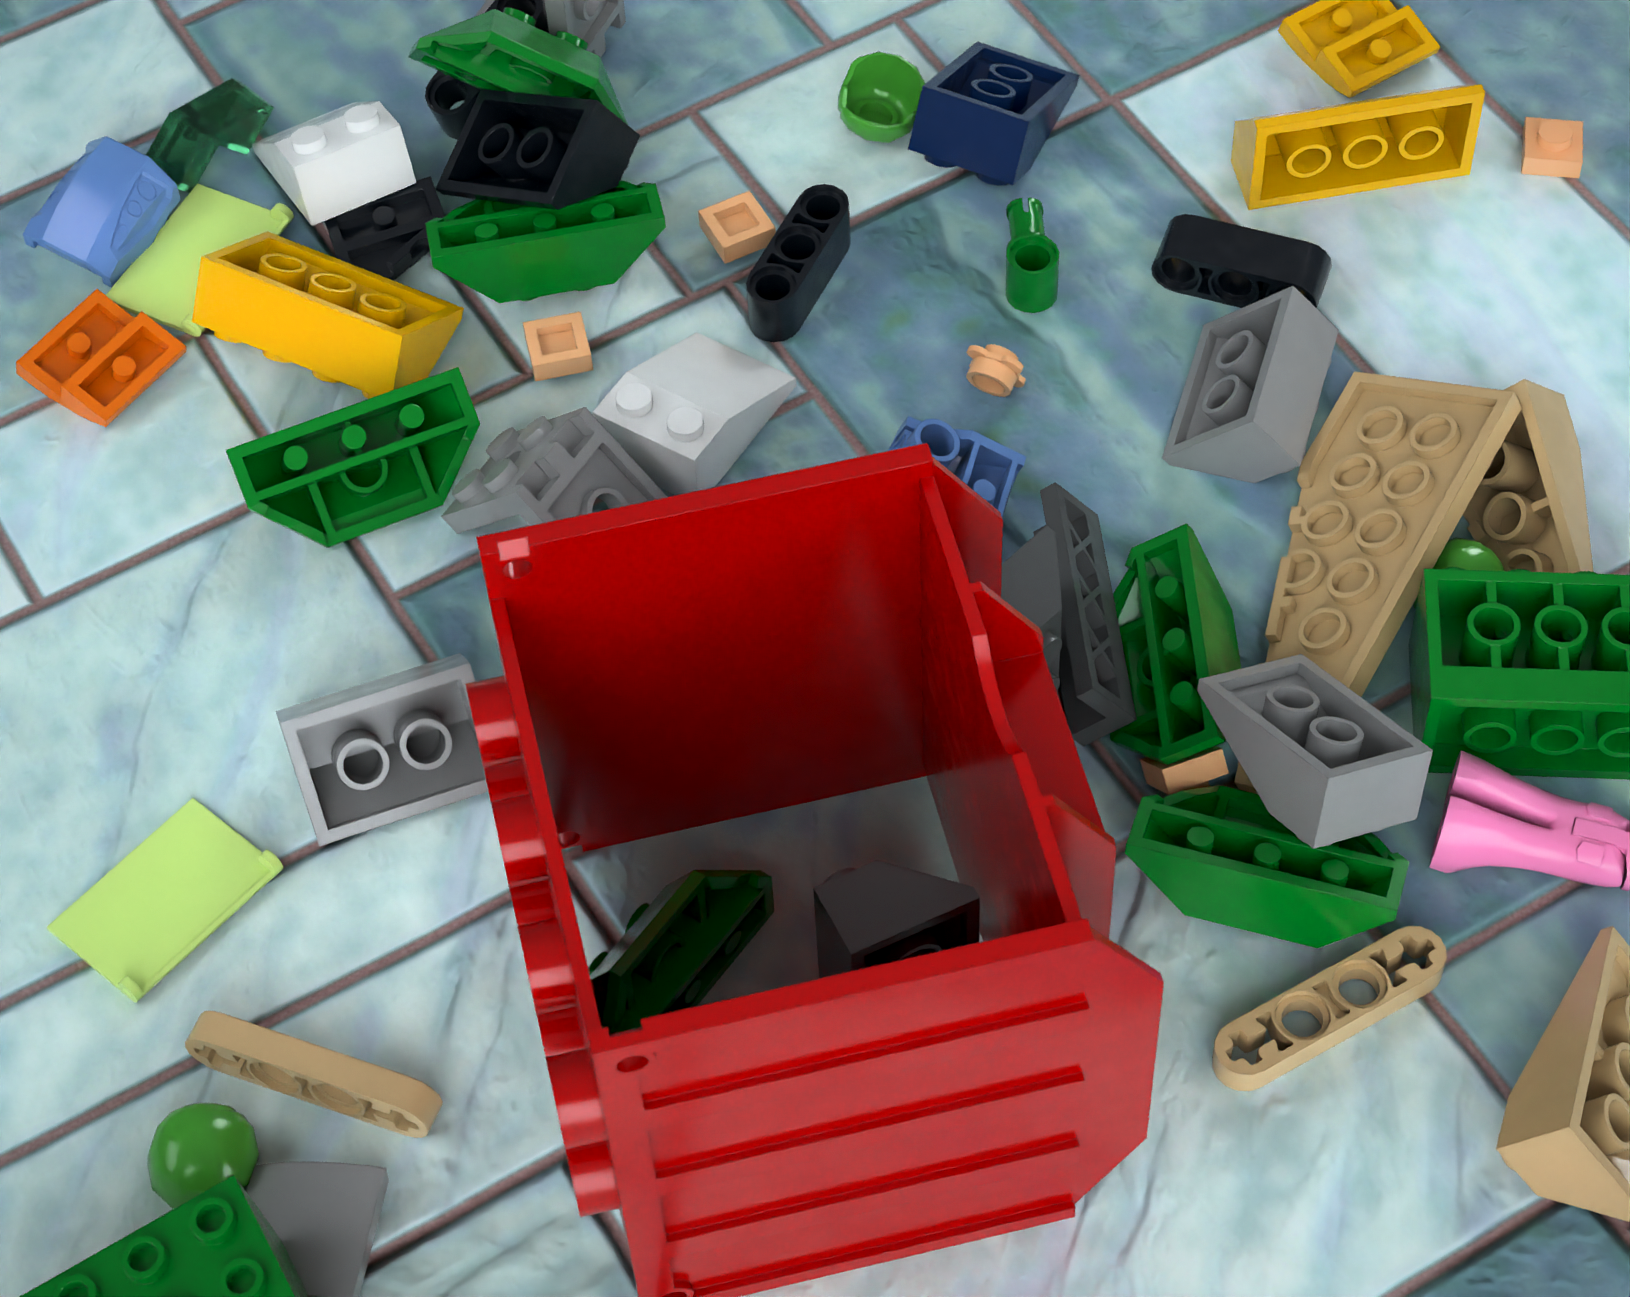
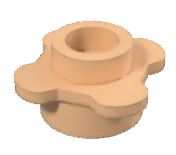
[966,344,1026,397]

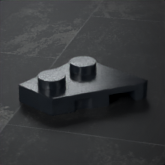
[324,176,445,281]

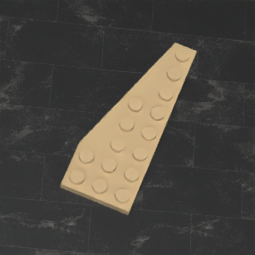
[1234,371,1522,794]

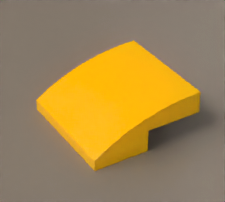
[1278,0,1440,98]

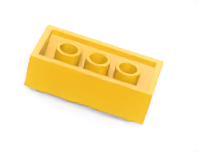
[1231,84,1485,210]
[192,231,464,399]

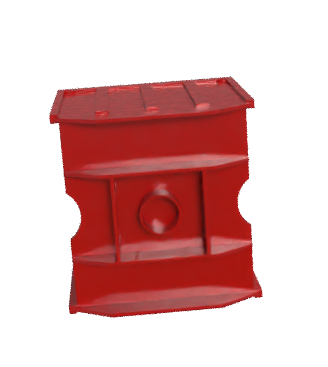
[465,443,1164,1297]

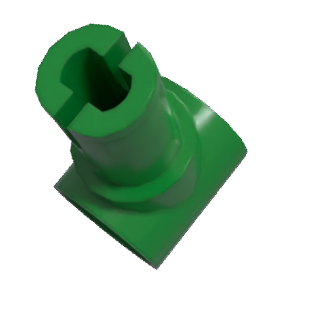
[1005,197,1059,313]

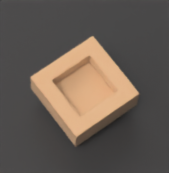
[1521,117,1583,178]
[698,190,776,264]
[523,311,593,382]
[1140,746,1229,795]

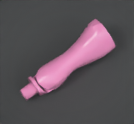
[1429,750,1630,891]

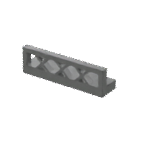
[1033,482,1137,747]

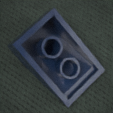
[908,41,1080,186]

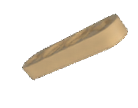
[1212,926,1447,1091]
[185,1011,443,1138]

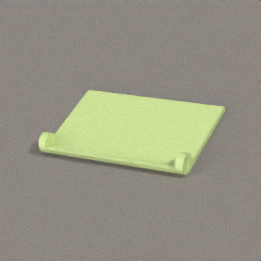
[106,183,294,337]
[47,798,284,1003]

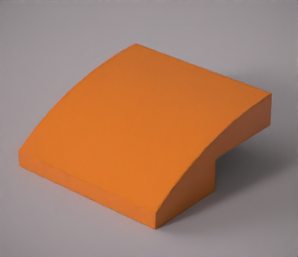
[16,289,186,427]

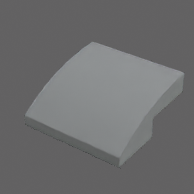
[246,1161,389,1297]

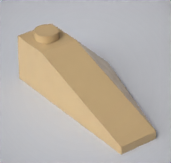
[1463,379,1594,573]
[1496,926,1630,1222]

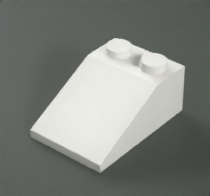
[252,101,417,226]
[592,332,797,495]

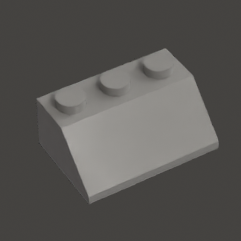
[1162,286,1339,483]
[275,653,489,846]

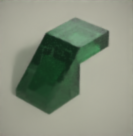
[146,78,274,193]

